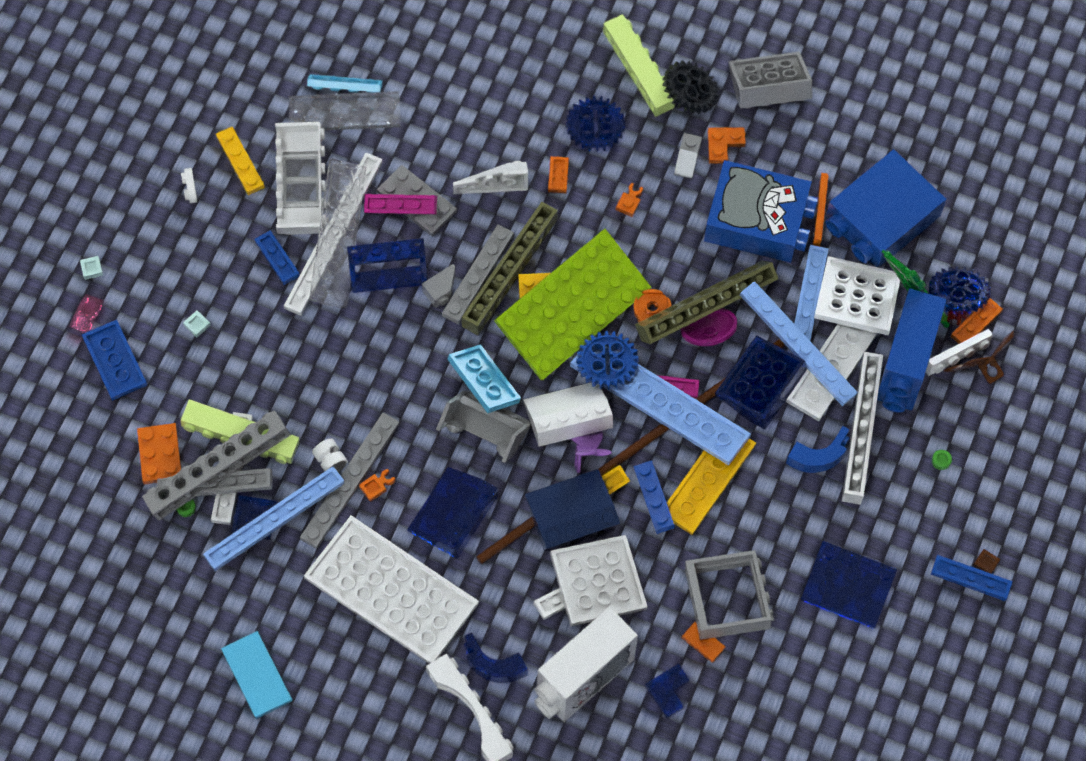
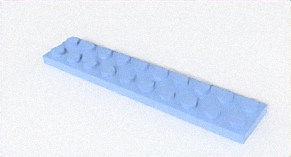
[570,337,751,466]

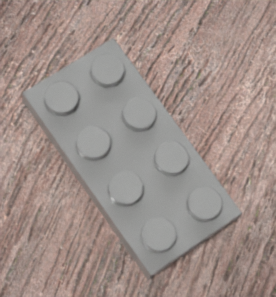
[377,165,457,237]

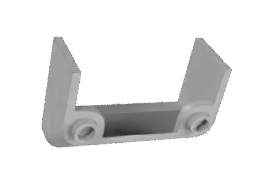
[436,391,531,463]

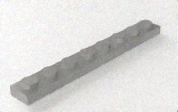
[300,413,400,549]

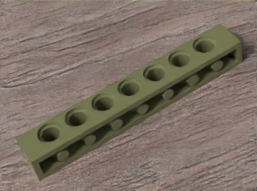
[461,202,558,336]
[635,260,778,344]

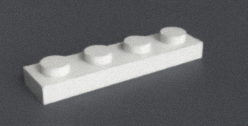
[926,329,993,376]

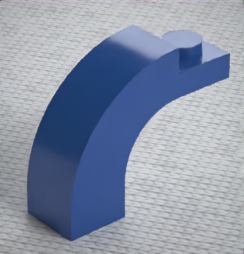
[786,426,850,473]

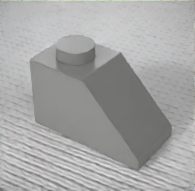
[674,133,702,179]
[422,264,456,308]

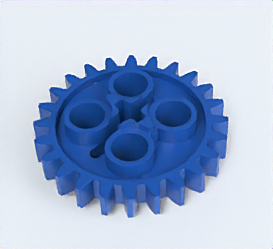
[576,331,639,390]

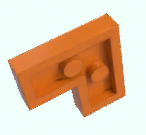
[707,127,745,164]

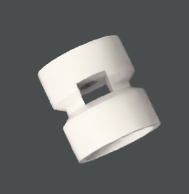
[312,438,348,472]

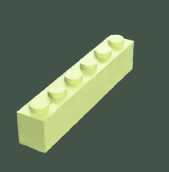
[603,14,675,117]
[181,399,299,464]

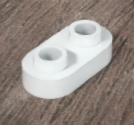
[181,167,197,203]

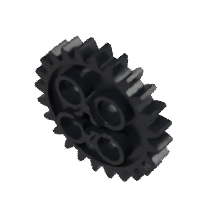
[662,60,719,114]

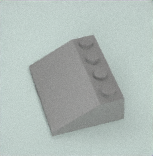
[728,51,812,109]

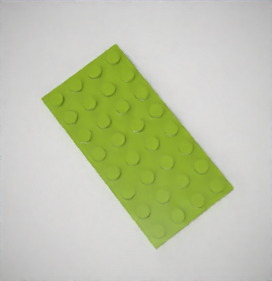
[494,229,652,380]

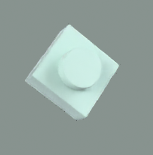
[80,256,103,280]
[183,311,211,338]

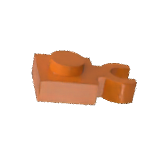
[616,183,643,217]
[359,469,395,502]

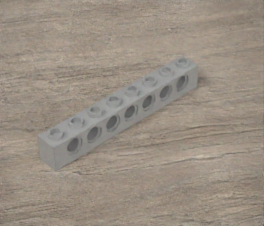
[142,410,291,520]

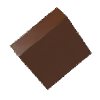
[973,549,1001,574]

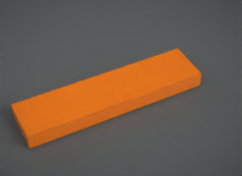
[813,173,829,247]

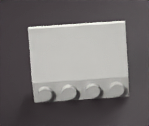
[523,382,613,447]

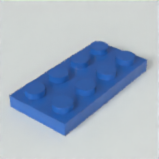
[82,320,147,401]

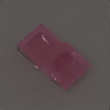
[69,294,104,333]

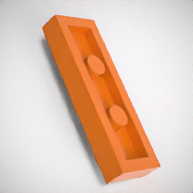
[951,297,1003,344]

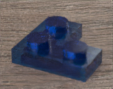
[645,663,690,719]

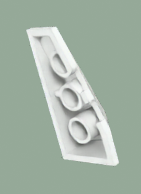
[453,161,528,194]

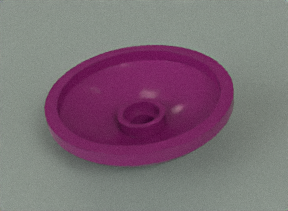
[681,308,738,347]

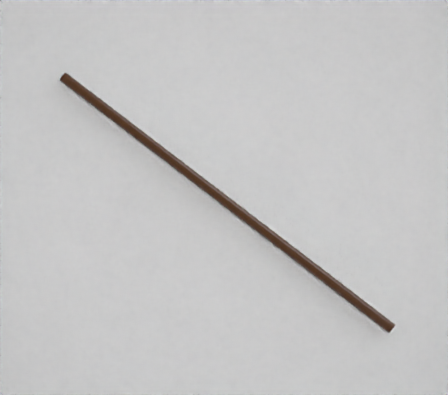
[476,338,785,564]

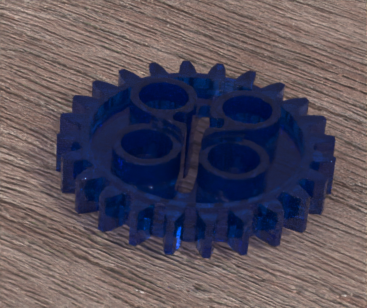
[566,95,626,152]
[928,266,991,315]

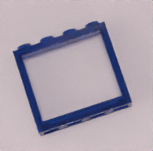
[347,238,427,293]

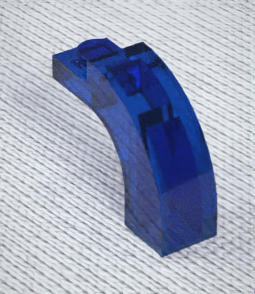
[463,632,528,683]

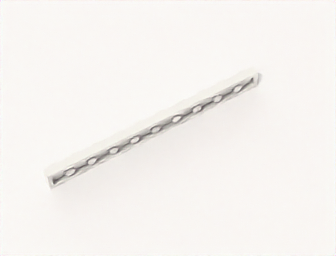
[284,153,383,316]

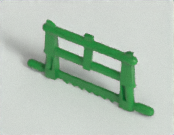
[881,250,950,328]

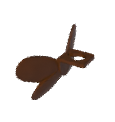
[944,330,1015,384]

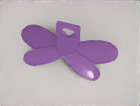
[571,431,612,473]

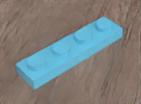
[307,74,382,94]

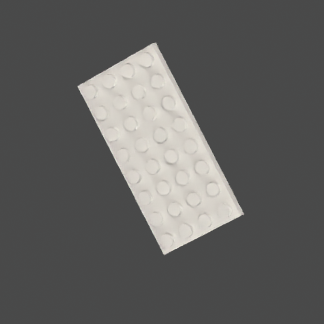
[304,516,479,664]

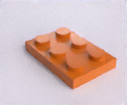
[137,423,181,485]

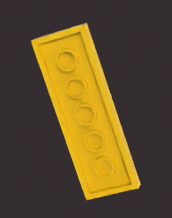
[667,438,756,535]

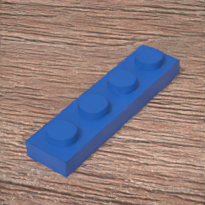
[633,460,675,534]
[930,555,1013,601]

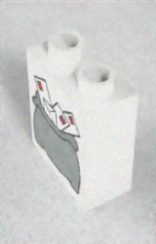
[534,607,638,722]

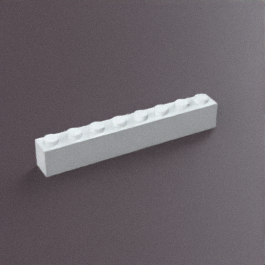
[842,352,883,505]

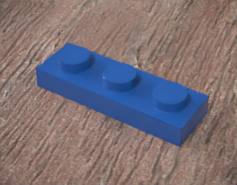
[254,230,300,285]

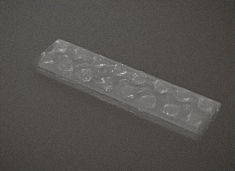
[309,158,367,309]

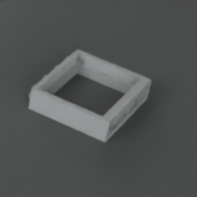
[685,550,774,640]

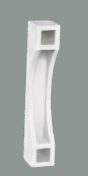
[426,654,514,761]

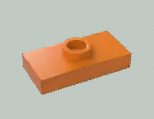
[548,156,569,193]
[682,622,725,663]

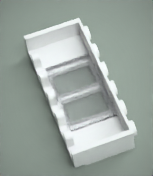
[275,122,326,235]

